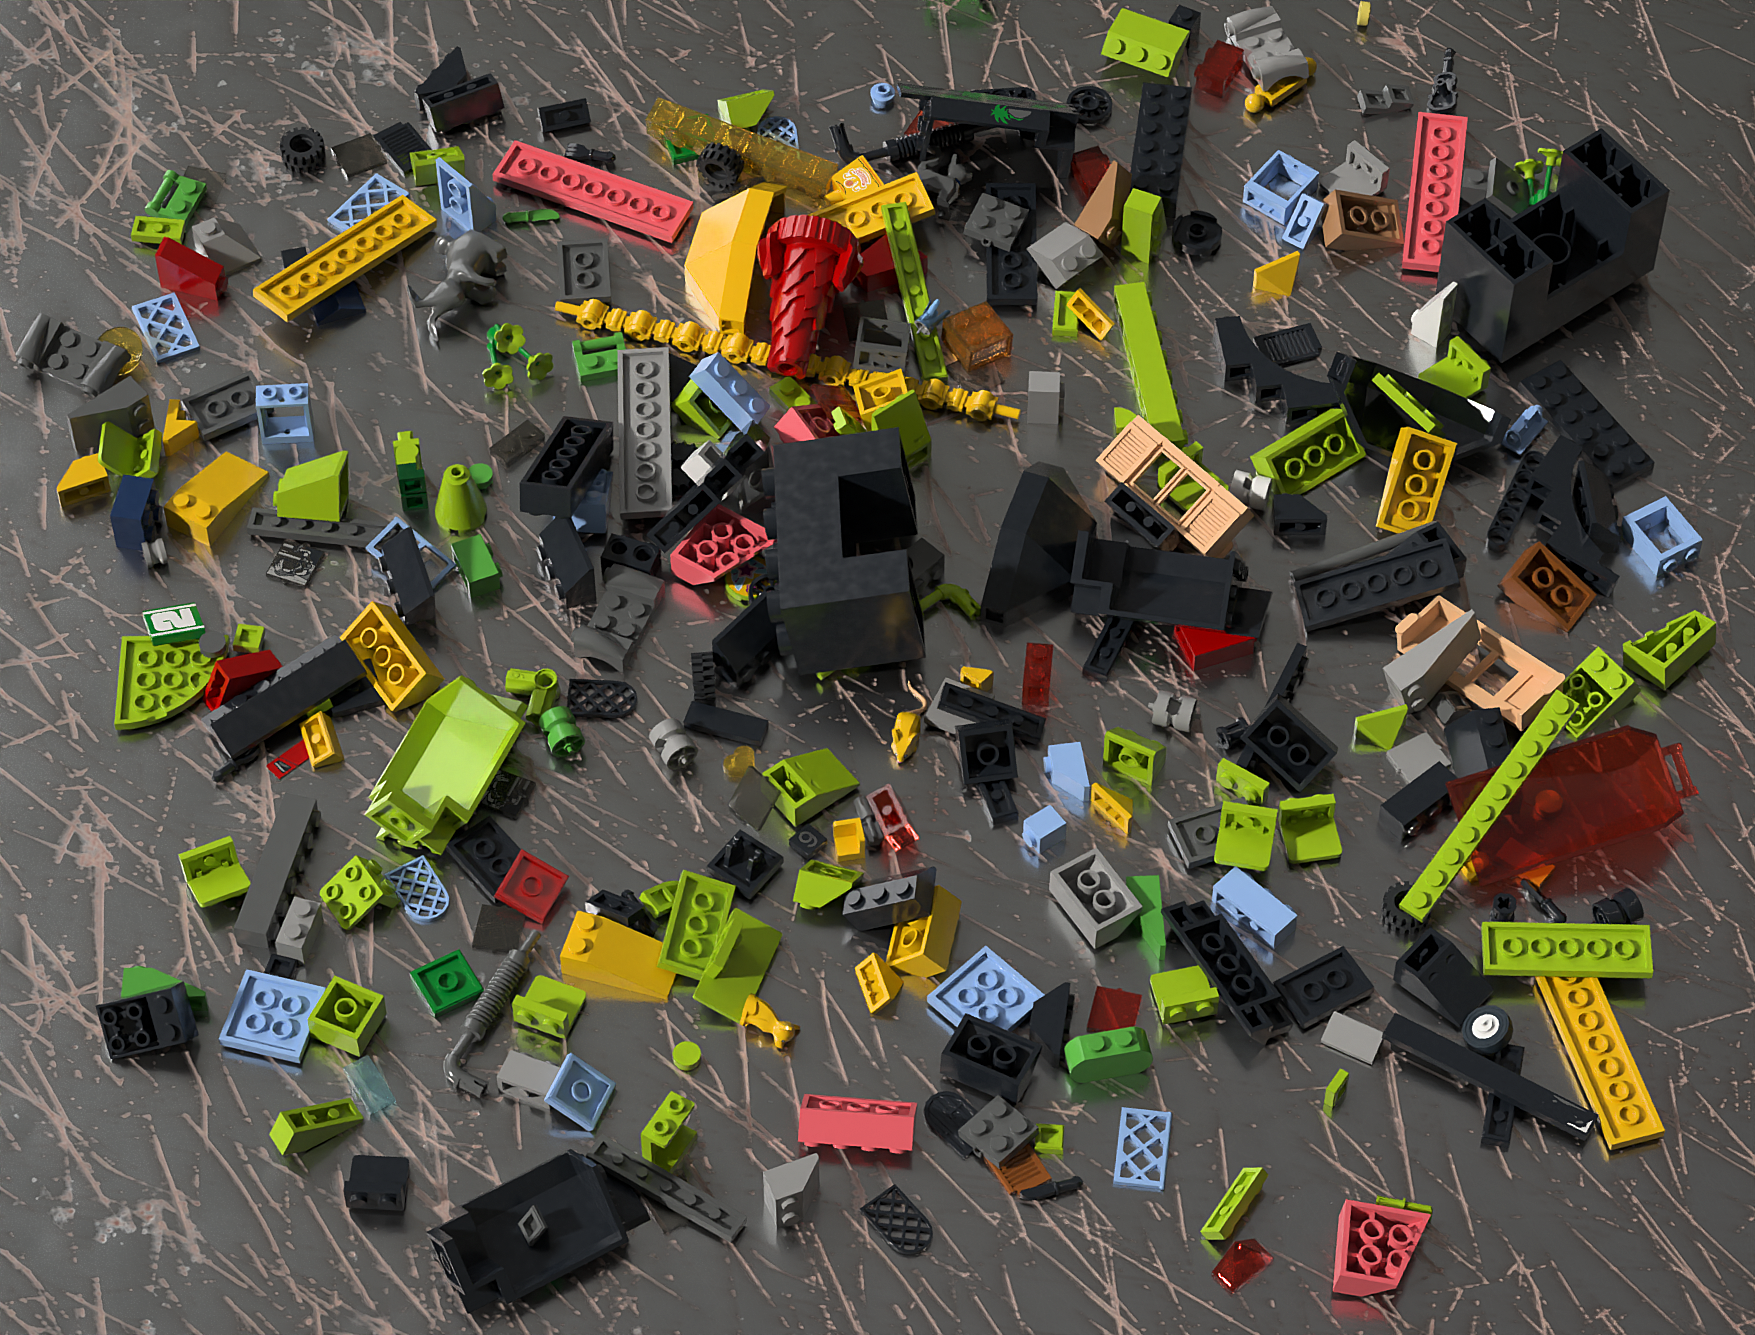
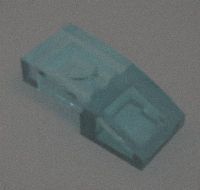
[342,1055,396,1116]

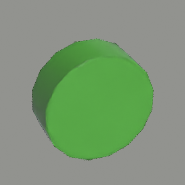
[469,463,493,489]

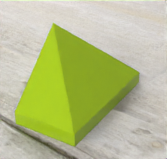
[1354,704,1408,750]

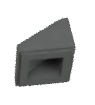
[1431,691,1472,724]

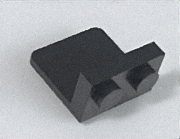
[343,1155,409,1211]

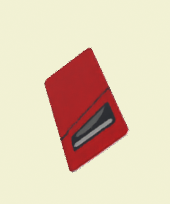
[266,739,310,779]

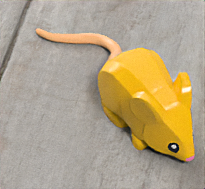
[891,681,928,763]

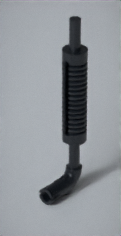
[829,123,995,164]

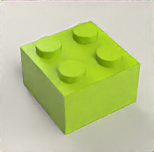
[307,975,387,1057]

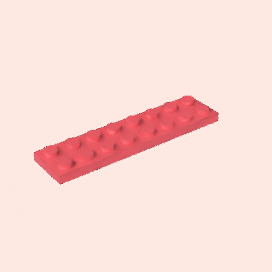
[1402,112,1468,272]
[492,140,694,243]

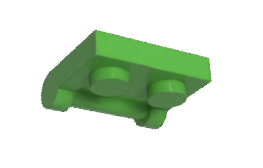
[144,170,208,226]
[572,332,626,382]

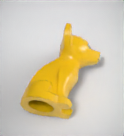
[740,993,801,1049]

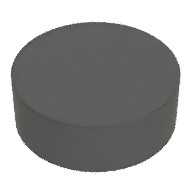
[199,631,227,658]

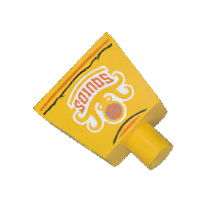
[824,155,884,207]

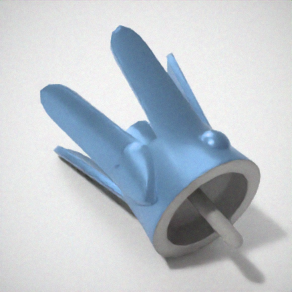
[914,299,950,335]

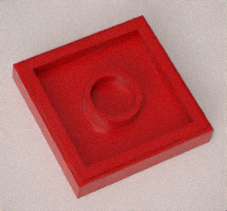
[494,849,569,924]

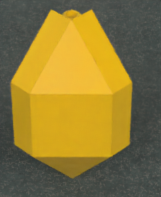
[684,182,788,335]

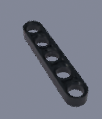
[1485,450,1545,553]

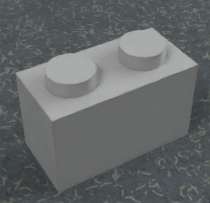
[1027,371,1065,424]
[275,896,324,966]
[497,1050,560,1110]

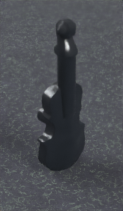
[1427,48,1459,115]

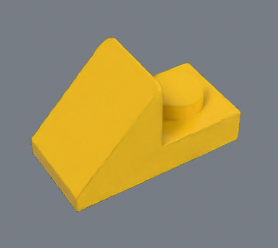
[162,399,199,456]

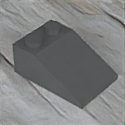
[66,376,155,450]

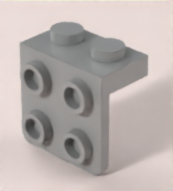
[1319,140,1390,196]

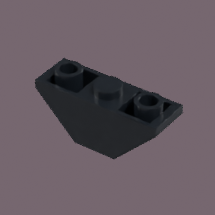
[414,46,467,111]
[1029,982,1075,1069]

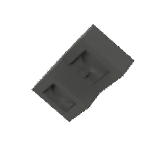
[1357,84,1414,114]

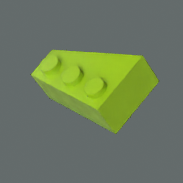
[1121,188,1167,264]
[1623,610,1716,690]

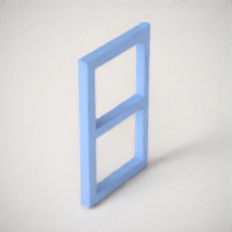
[366,516,457,589]

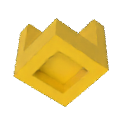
[833,818,865,862]

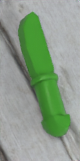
[502,209,560,224]

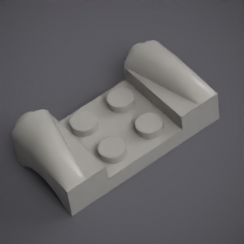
[1224,6,1309,92]

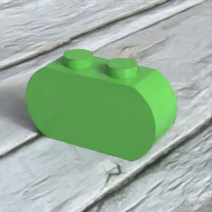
[1064,1026,1153,1083]

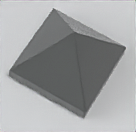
[518,1205,548,1246]

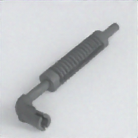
[444,930,541,1098]

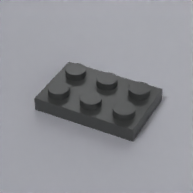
[557,238,611,305]
[181,370,274,442]
[1168,797,1248,869]

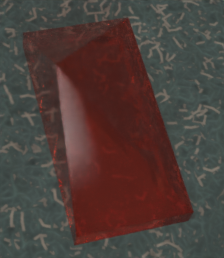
[1212,1239,1274,1294]

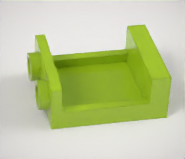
[641,1091,698,1174]

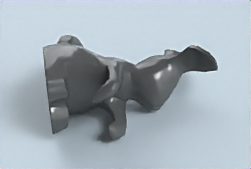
[406,229,508,342]

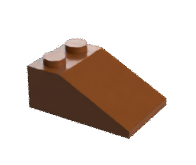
[1497,541,1597,632]

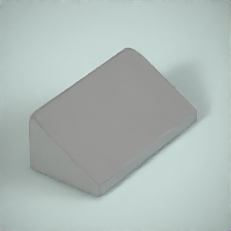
[1321,1011,1384,1065]

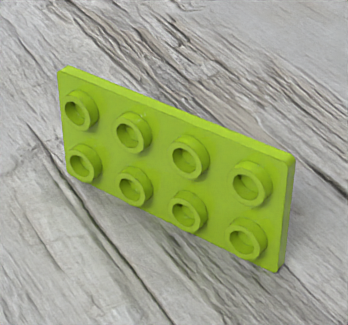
[693,908,782,1024]

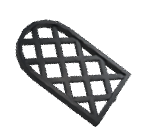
[567,679,637,718]
[859,1184,933,1255]

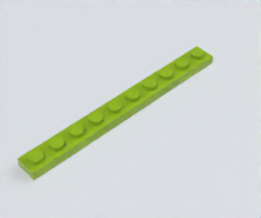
[1399,689,1580,923]

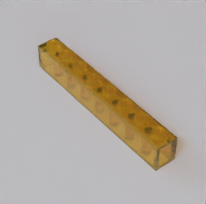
[645,97,838,200]

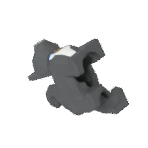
[917,145,973,221]

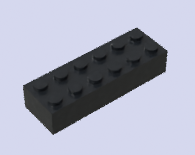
[1130,82,1192,218]
[519,416,614,519]

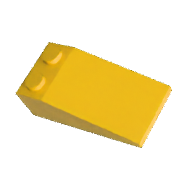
[1376,427,1457,534]
[163,451,269,547]
[560,910,678,1000]

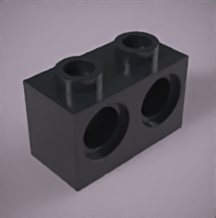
[600,533,662,577]

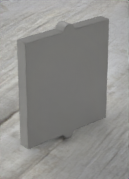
[1387,732,1451,783]

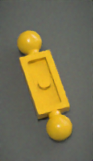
[1245,57,1317,113]

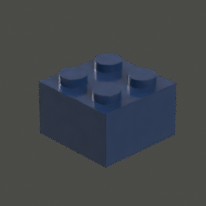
[110,475,163,551]

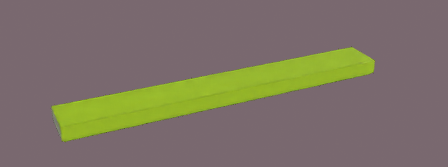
[881,202,948,383]

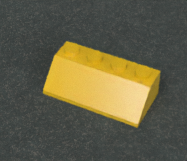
[340,601,445,712]

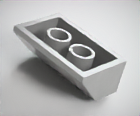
[1049,847,1143,949]

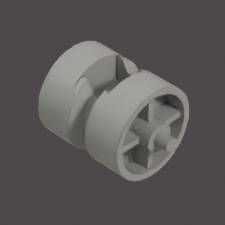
[1148,690,1201,732]
[649,718,698,770]

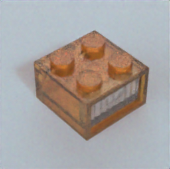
[941,301,1013,373]

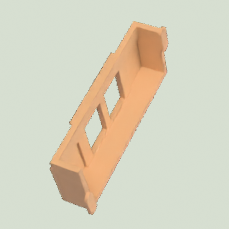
[1096,415,1254,559]
[1395,595,1565,732]

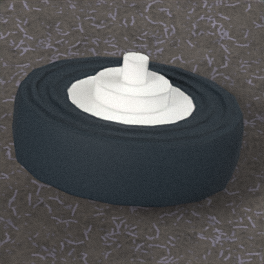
[1462,1005,1513,1055]

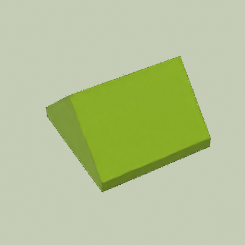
[410,146,465,186]

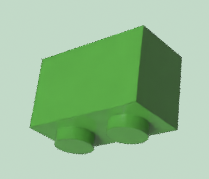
[451,534,503,598]

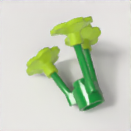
[1513,148,1563,206]
[483,323,554,390]

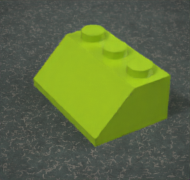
[1101,8,1190,78]

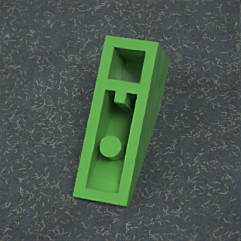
[1125,875,1166,960]
[121,966,209,1011]

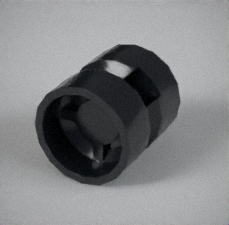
[1591,888,1644,925]

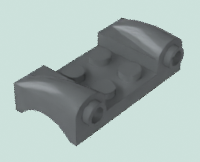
[15,313,132,398]
[571,563,665,673]

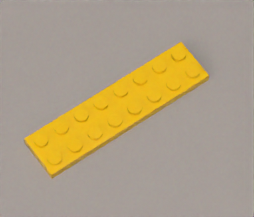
[253,195,437,322]
[1535,976,1665,1150]

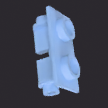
[1501,404,1548,455]

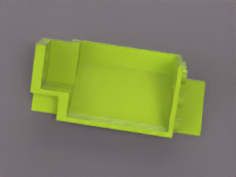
[365,675,528,855]

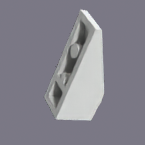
[1411,281,1458,348]

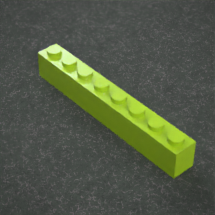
[1113,282,1188,459]

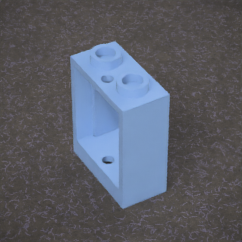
[1243,150,1319,225]
[256,383,314,444]
[1621,496,1703,577]

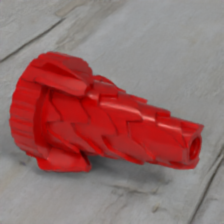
[757,215,864,379]

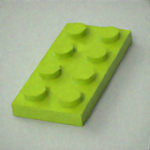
[657,870,735,980]

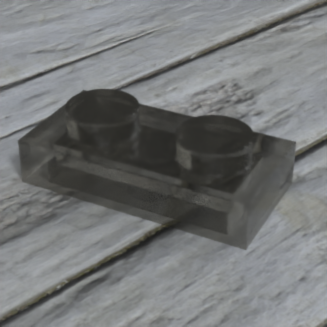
[489,419,545,469]

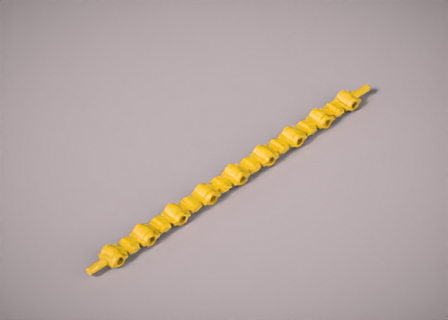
[555,299,1021,421]

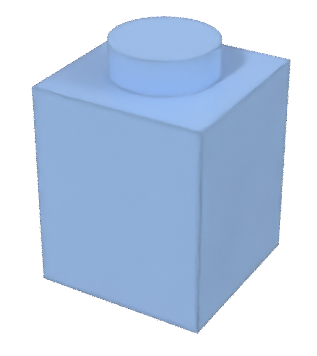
[1022,805,1066,854]

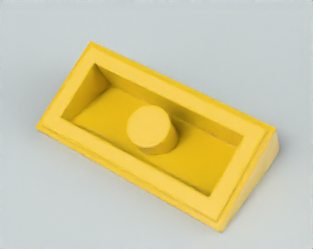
[299,711,344,768]

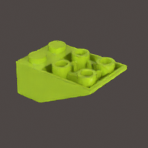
[872,389,932,470]
[1563,647,1642,739]
[762,748,860,827]

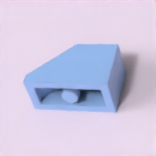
[1043,742,1090,802]

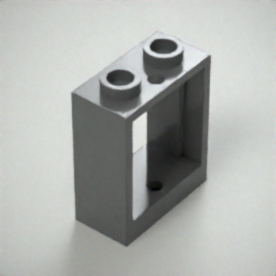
[853,317,911,374]

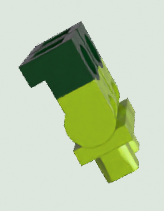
[393,431,429,511]

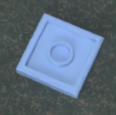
[544,1053,617,1132]

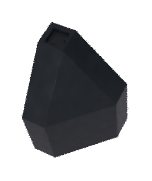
[1327,352,1511,462]
[980,461,1097,627]

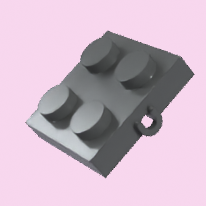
[963,193,1029,252]
[958,1095,1039,1169]

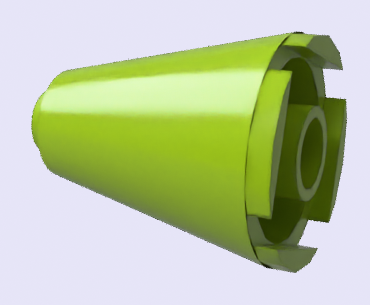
[435,464,487,533]

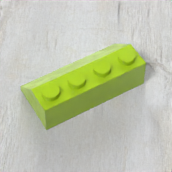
[1250,409,1366,495]

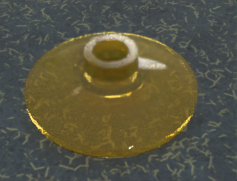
[97,327,143,375]

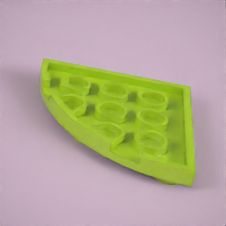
[114,635,230,730]

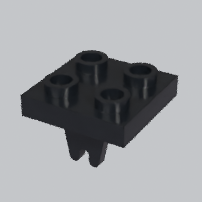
[706,829,784,899]

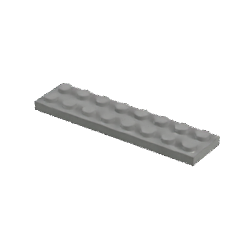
[617,347,673,519]

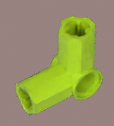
[505,668,561,726]

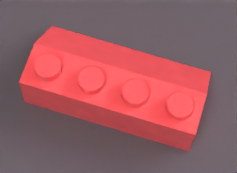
[798,1094,917,1154]

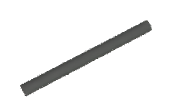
[1290,521,1436,582]

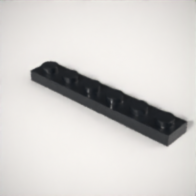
[1236,643,1309,774]

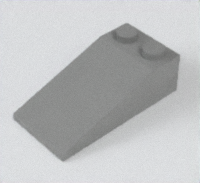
[1383,609,1481,715]

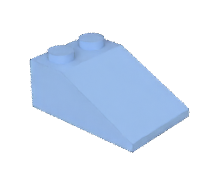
[436,157,496,232]

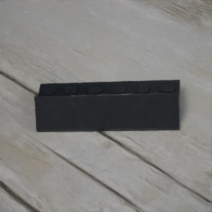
[201,634,367,760]
[1161,900,1293,1045]

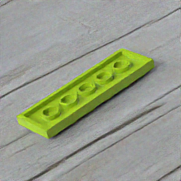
[1481,922,1653,978]

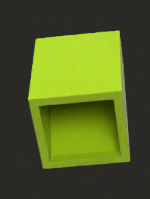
[273,451,349,522]

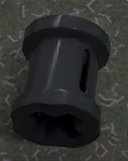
[1216,717,1249,749]
[1490,893,1517,922]

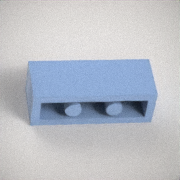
[689,352,771,430]
[1212,867,1297,950]

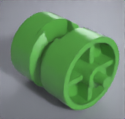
[539,706,585,757]

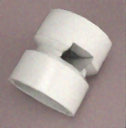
[1229,470,1272,511]

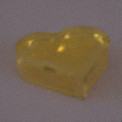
[723,746,755,777]

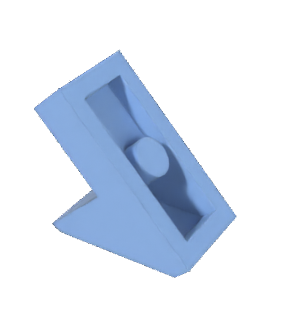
[1282,193,1327,249]

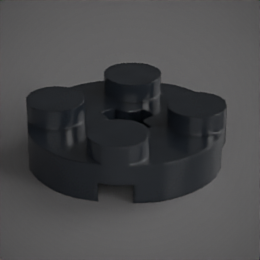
[1172,210,1222,257]

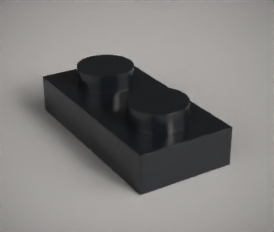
[537,98,591,132]
[585,890,646,927]

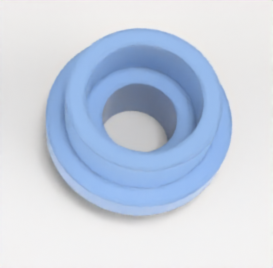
[871,83,895,106]

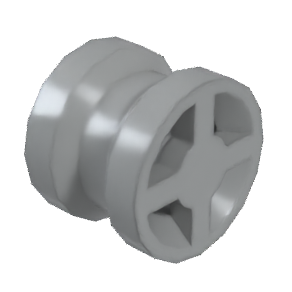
[141,538,168,568]

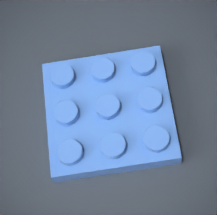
[927,946,1044,1032]
[219,969,326,1063]

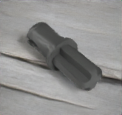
[853,795,884,846]

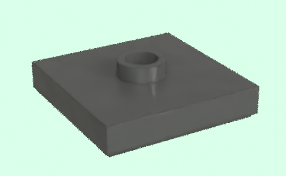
[1486,158,1529,218]

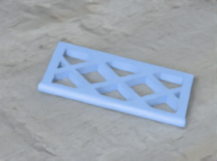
[327,173,410,231]
[132,292,200,363]
[1113,1107,1173,1190]

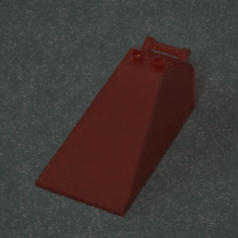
[1445,725,1699,887]

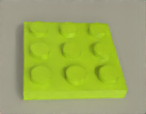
[1372,373,1446,438]

